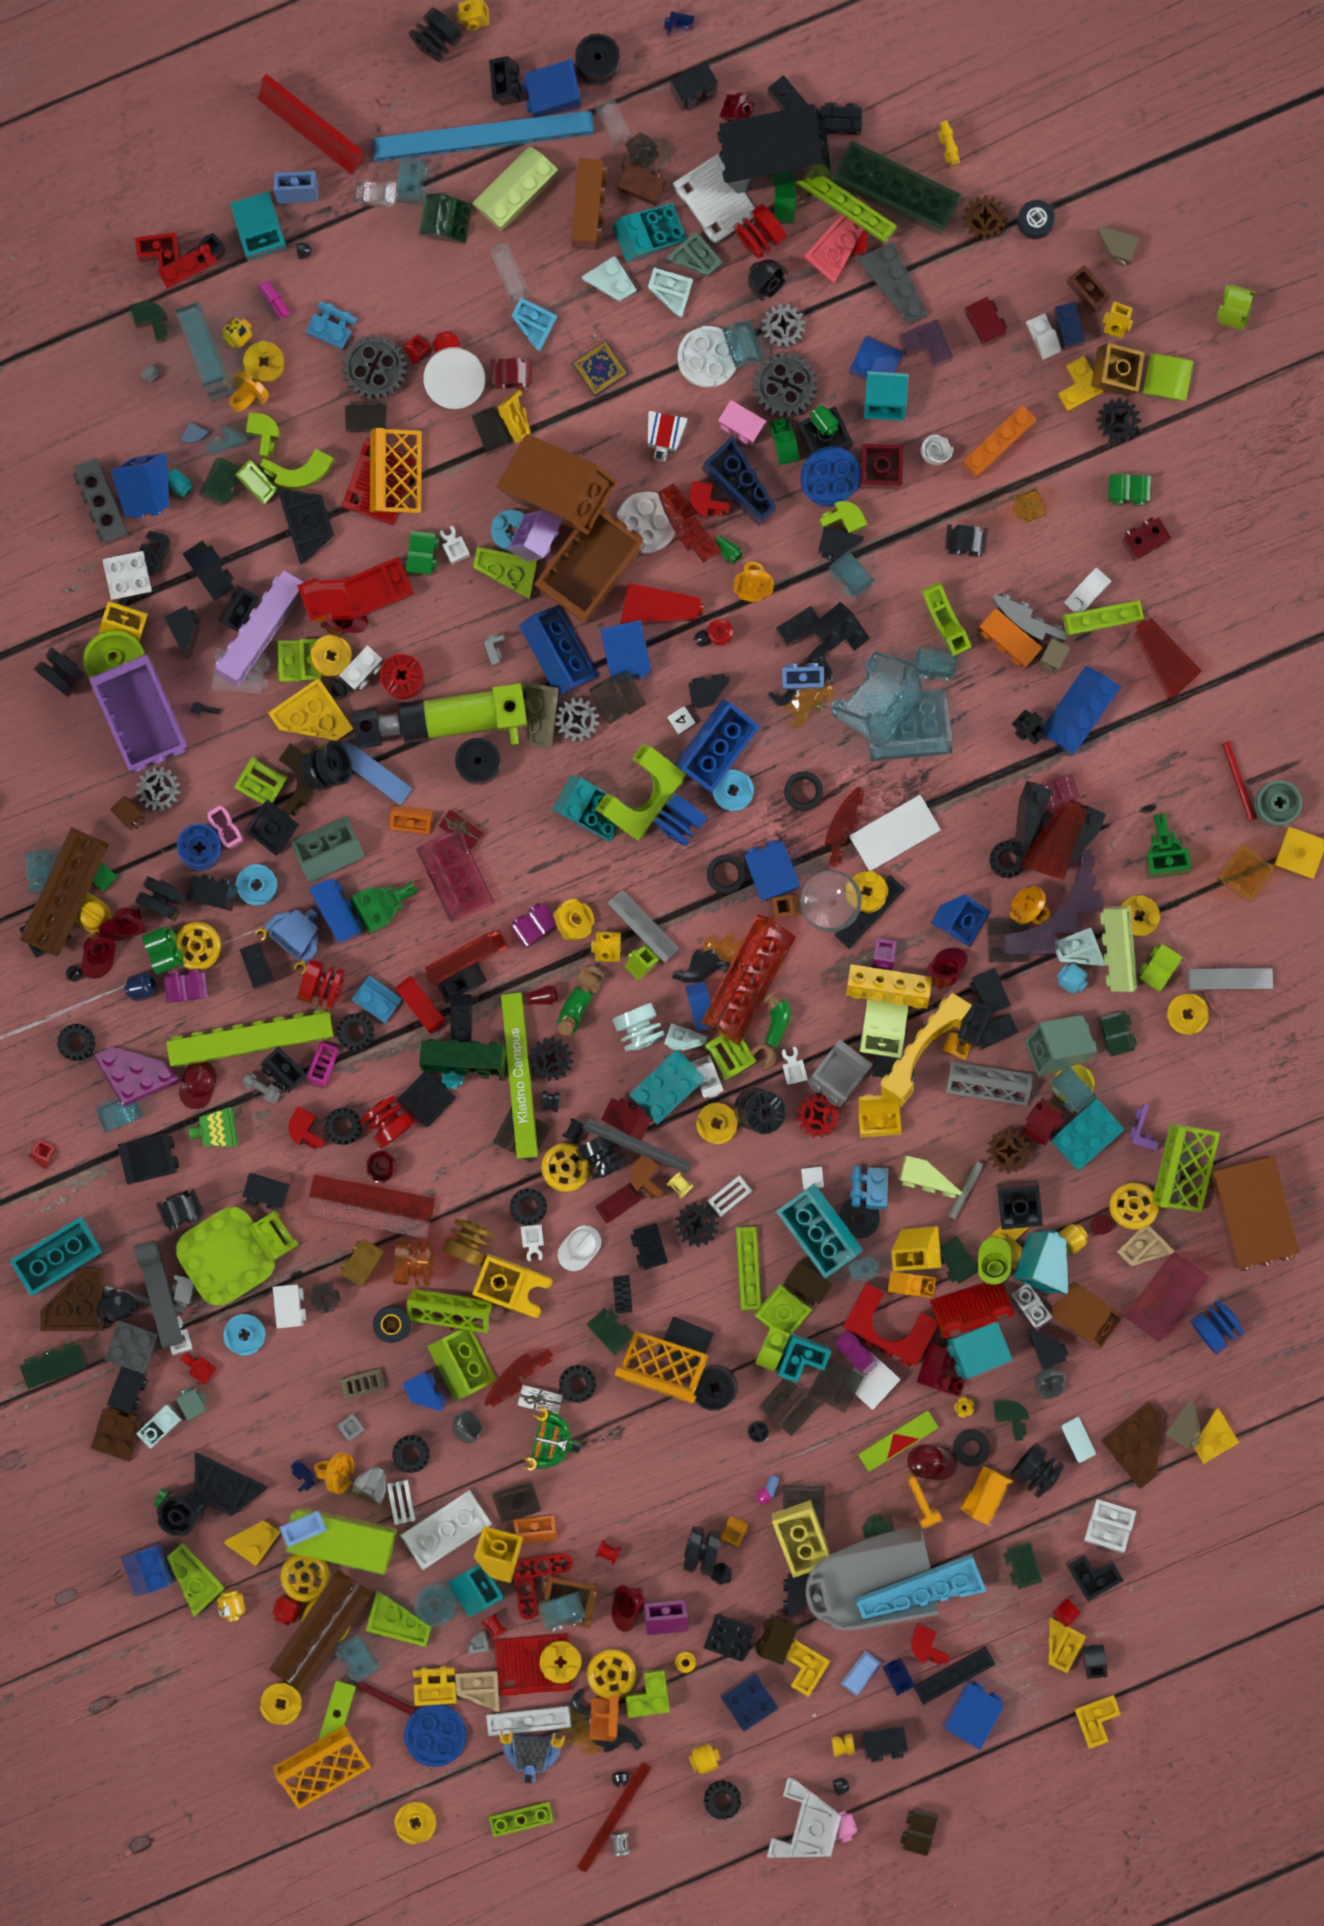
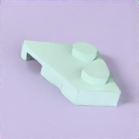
[582,256,637,303]
[648,268,693,318]
[1052,928,1105,966]
[664,1024,709,1050]

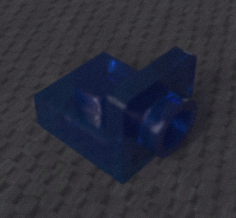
[664,11,695,37]
[290,1459,315,1493]
[883,1658,915,1696]

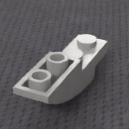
[992,593,1067,643]

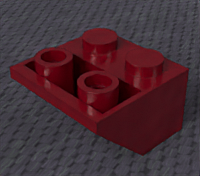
[916,1343,966,1397]

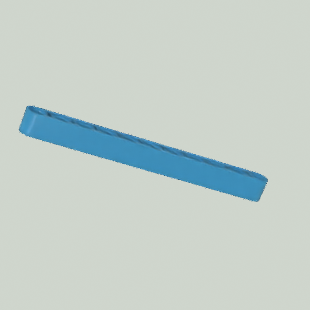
[371,111,595,162]

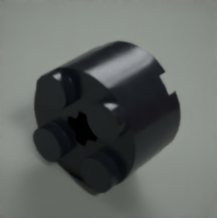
[945,524,988,557]
[156,1188,203,1231]
[157,1487,206,1536]

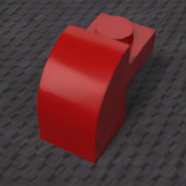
[690,481,730,519]
[288,1106,326,1150]
[910,1623,950,1665]

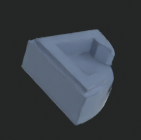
[180,422,209,444]

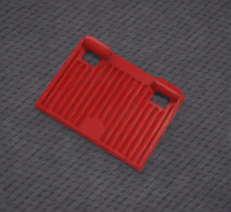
[341,438,416,526]
[929,1283,1015,1338]
[494,1633,573,1696]

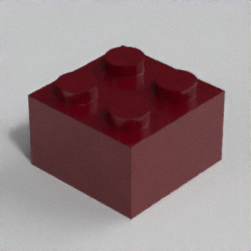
[860,443,904,489]

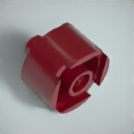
[491,358,532,389]
[1019,1097,1065,1146]

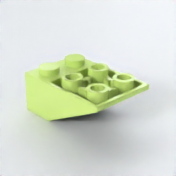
[859,999,908,1059]
[898,1156,962,1198]

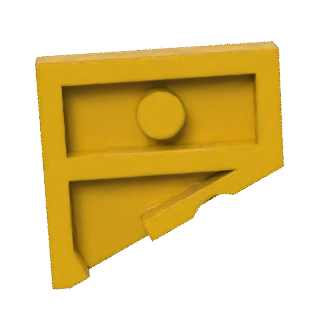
[224,1520,280,1566]
[1049,1618,1087,1674]

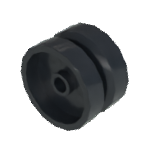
[575,33,620,85]
[34,647,87,698]
[455,738,501,785]
[301,741,352,791]
[134,876,188,921]
[683,1526,721,1577]

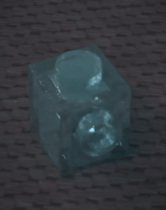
[848,1256,880,1282]

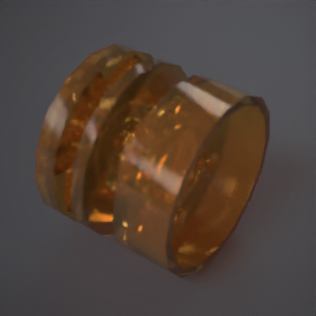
[394,1241,435,1286]

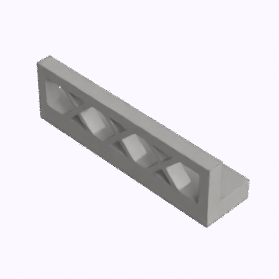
[607,890,679,963]
[946,1061,1032,1106]

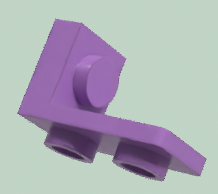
[1129,1104,1159,1151]

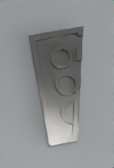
[856,241,928,325]

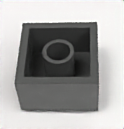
[104,1320,159,1374]

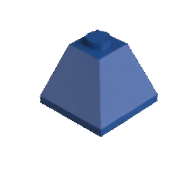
[849,336,903,381]
[931,894,990,947]

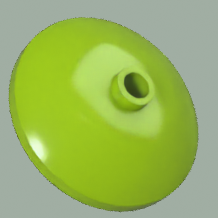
[83,630,145,678]

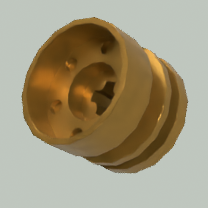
[442,1218,495,1267]

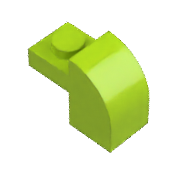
[246,412,280,459]
[819,501,867,534]
[755,1326,790,1372]

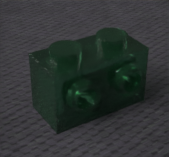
[198,457,241,506]
[1003,1540,1042,1589]

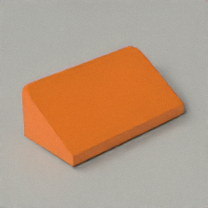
[389,805,433,835]
[513,1515,557,1544]

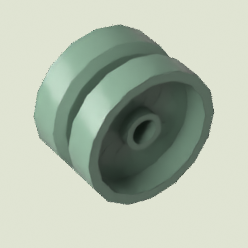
[1254,780,1302,827]

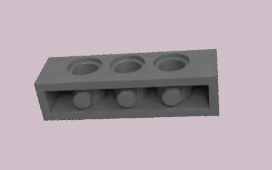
[73,458,129,545]

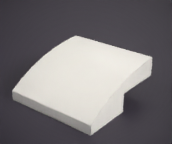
[842,1351,901,1410]
[1084,1499,1136,1554]

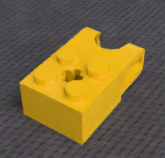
[472,1253,553,1318]

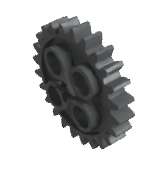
[341,334,408,401]
[752,351,819,419]

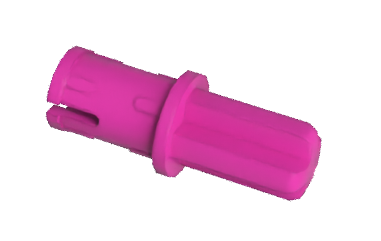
[258,280,290,320]

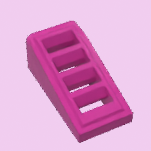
[306,1041,340,1089]

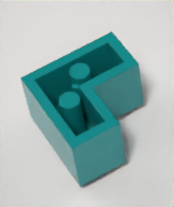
[776,1332,832,1383]

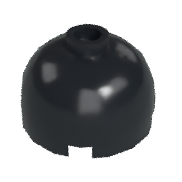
[748,259,788,301]
[96,1289,139,1325]

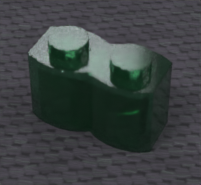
[1098,1010,1137,1057]
[940,1236,978,1284]
[586,1307,633,1356]

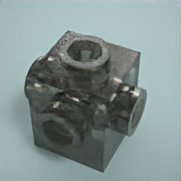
[624,132,660,168]
[310,1281,341,1314]

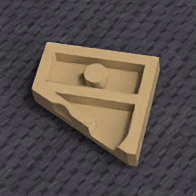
[1117,1226,1175,1267]
[455,1670,500,1712]

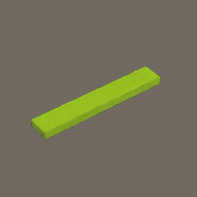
[795,176,897,244]

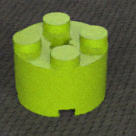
[1217,285,1256,331]

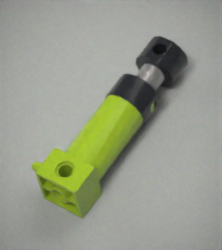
[352,683,528,749]

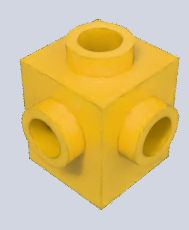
[456,0,489,31]
[1102,302,1133,338]
[591,932,621,962]

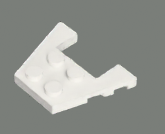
[767,1778,841,1858]

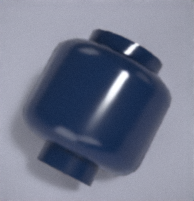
[124,972,157,1002]

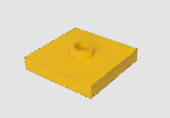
[1274,826,1324,880]

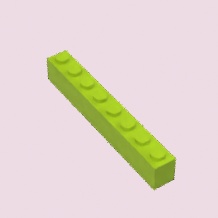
[166,1009,335,1067]

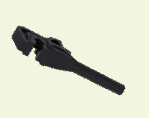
[118,531,171,606]

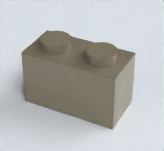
[1037,639,1070,675]

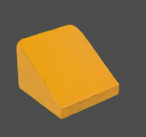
[943,1032,972,1060]
[720,1516,748,1547]

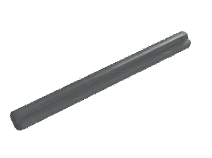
[583,1118,691,1173]

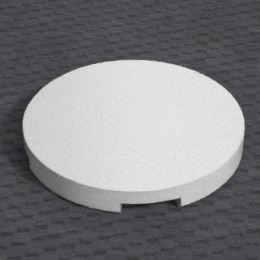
[677,326,739,388]
[423,347,485,409]
[616,492,677,553]

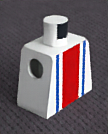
[648,411,687,462]

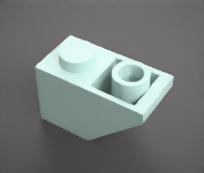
[137,1404,183,1449]

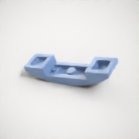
[343,740,413,806]

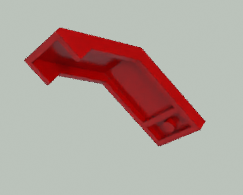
[297,556,414,622]

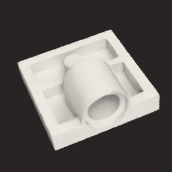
[102,551,152,600]

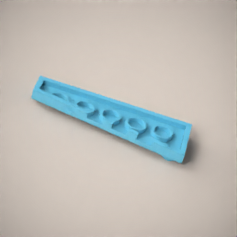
[855,1554,986,1619]

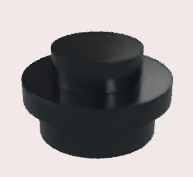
[329,678,349,699]

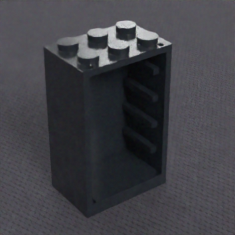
[717,104,832,193]

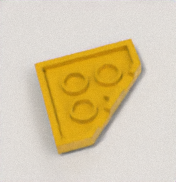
[268,678,354,741]

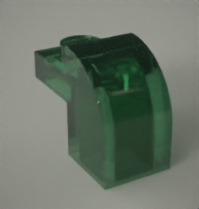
[130,301,169,344]
[992,1399,1029,1441]

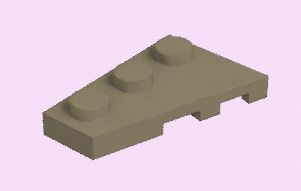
[522,682,559,749]

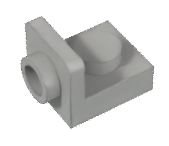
[484,634,504,667]

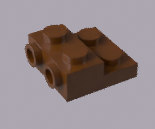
[91,1406,144,1462]

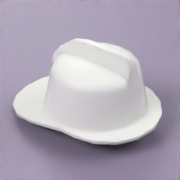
[558,1225,602,1271]

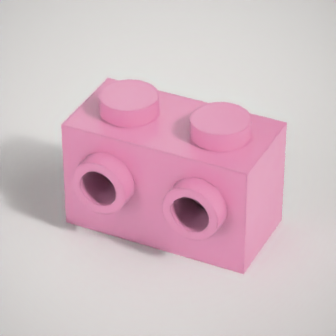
[718,400,766,445]

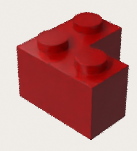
[135,232,181,269]

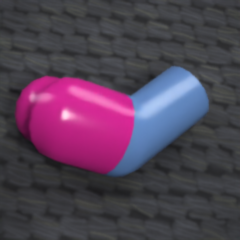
[756,1475,779,1505]

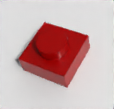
[1052,1598,1081,1628]

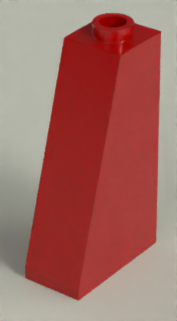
[620,583,704,625]

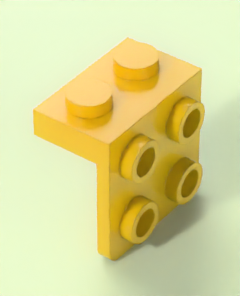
[858,1094,902,1138]

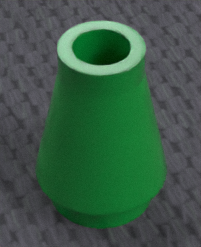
[713,535,743,565]

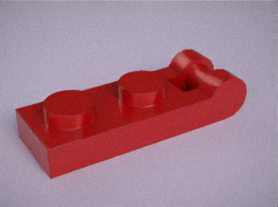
[157,244,218,290]

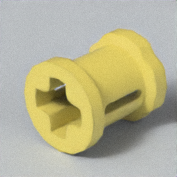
[667,1172,694,1199]

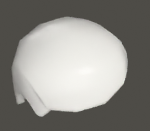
[921,435,954,466]

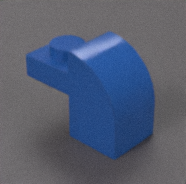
[685,981,716,1032]

